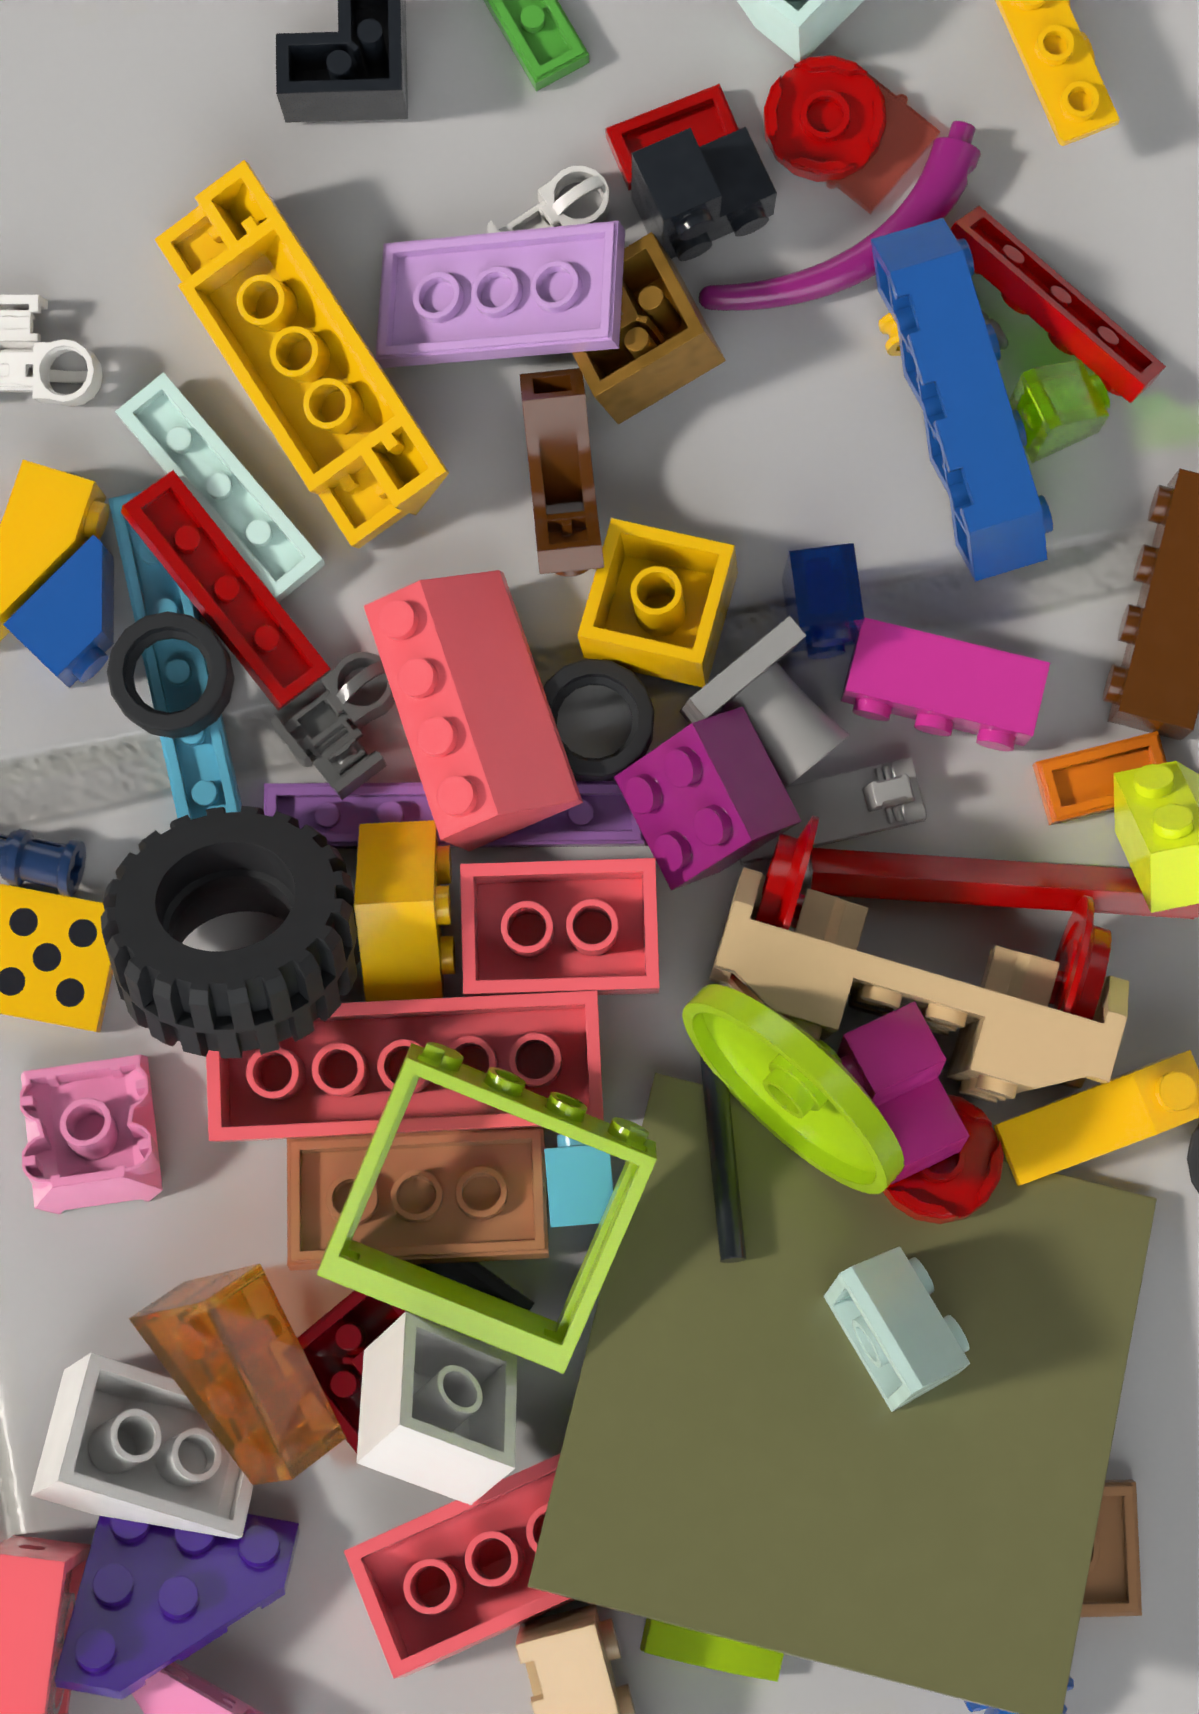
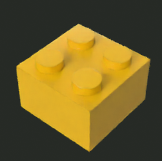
[577,518,738,688]

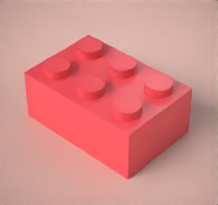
[460,858,660,997]

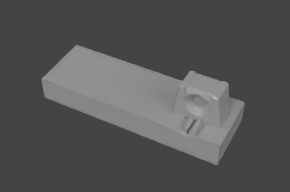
[740,757,927,865]

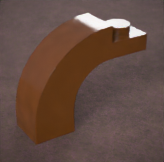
[519,368,604,577]

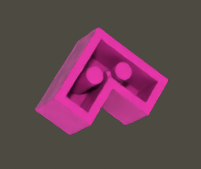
[837,1001,970,1185]

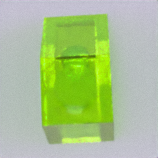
[1009,360,1110,463]

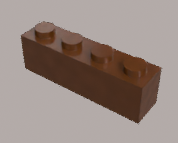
[1103,468,1199,741]

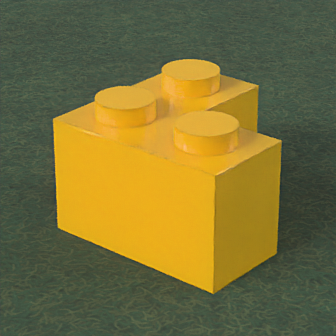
[354,820,456,1002]

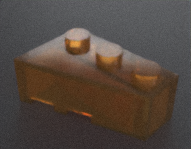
[129,1263,346,1485]

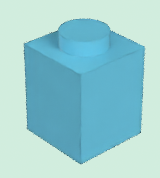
[544,1135,613,1228]

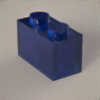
[782,543,865,659]

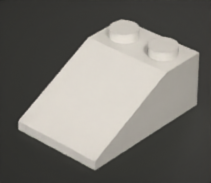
[31,1353,271,1539]

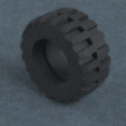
[101,806,361,1059]

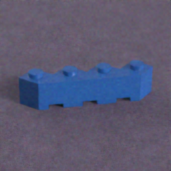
[871,218,1053,582]

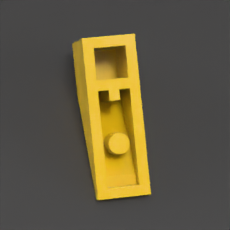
[0,460,110,641]
[993,1050,1199,1186]

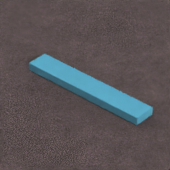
[108,491,242,820]

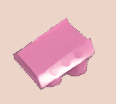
[20,1054,163,1214]

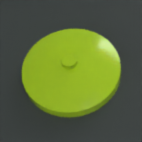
[682,984,904,1194]

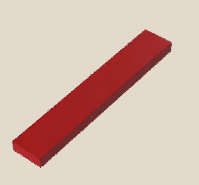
[809,848,1199,919]

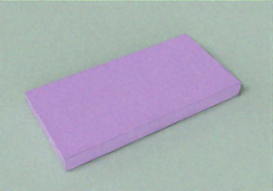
[376,221,625,368]

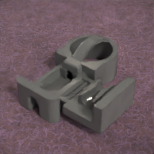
[271,652,395,800]

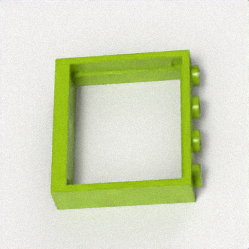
[317,1042,657,1374]

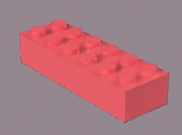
[206,991,604,1142]

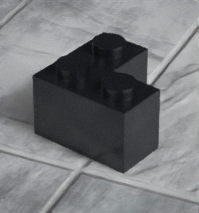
[276,0,408,123]
[631,127,777,261]

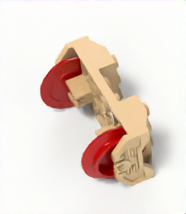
[709,815,1129,1103]

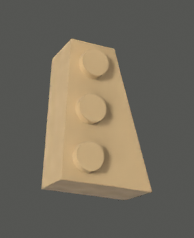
[515,1604,636,1714]

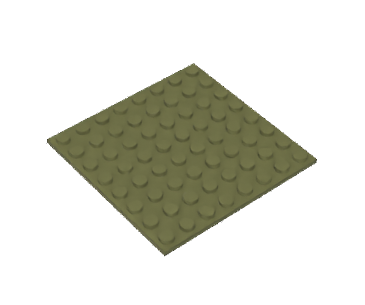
[527,1073,1157,1714]

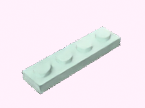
[115,372,325,603]

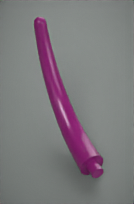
[698,121,981,311]

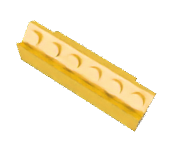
[154,160,449,549]

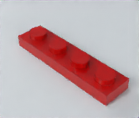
[950,206,1166,404]
[121,470,331,711]

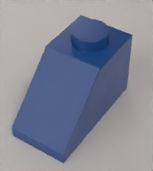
[3,535,114,688]

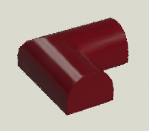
[278,1290,420,1453]

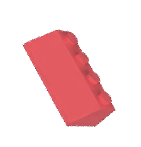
[364,570,583,851]
[344,1453,575,1679]

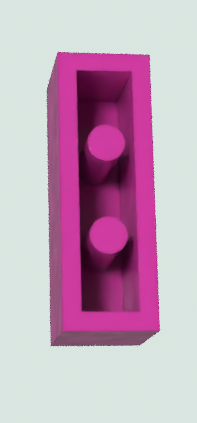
[840,617,1050,751]

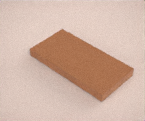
[287,1127,549,1271]

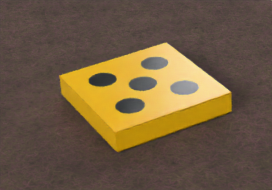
[0,884,113,1033]

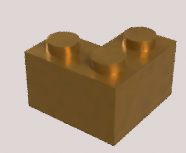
[572,232,726,425]

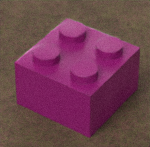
[614,706,802,891]

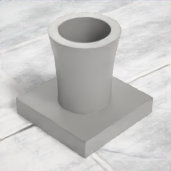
[679,616,850,788]

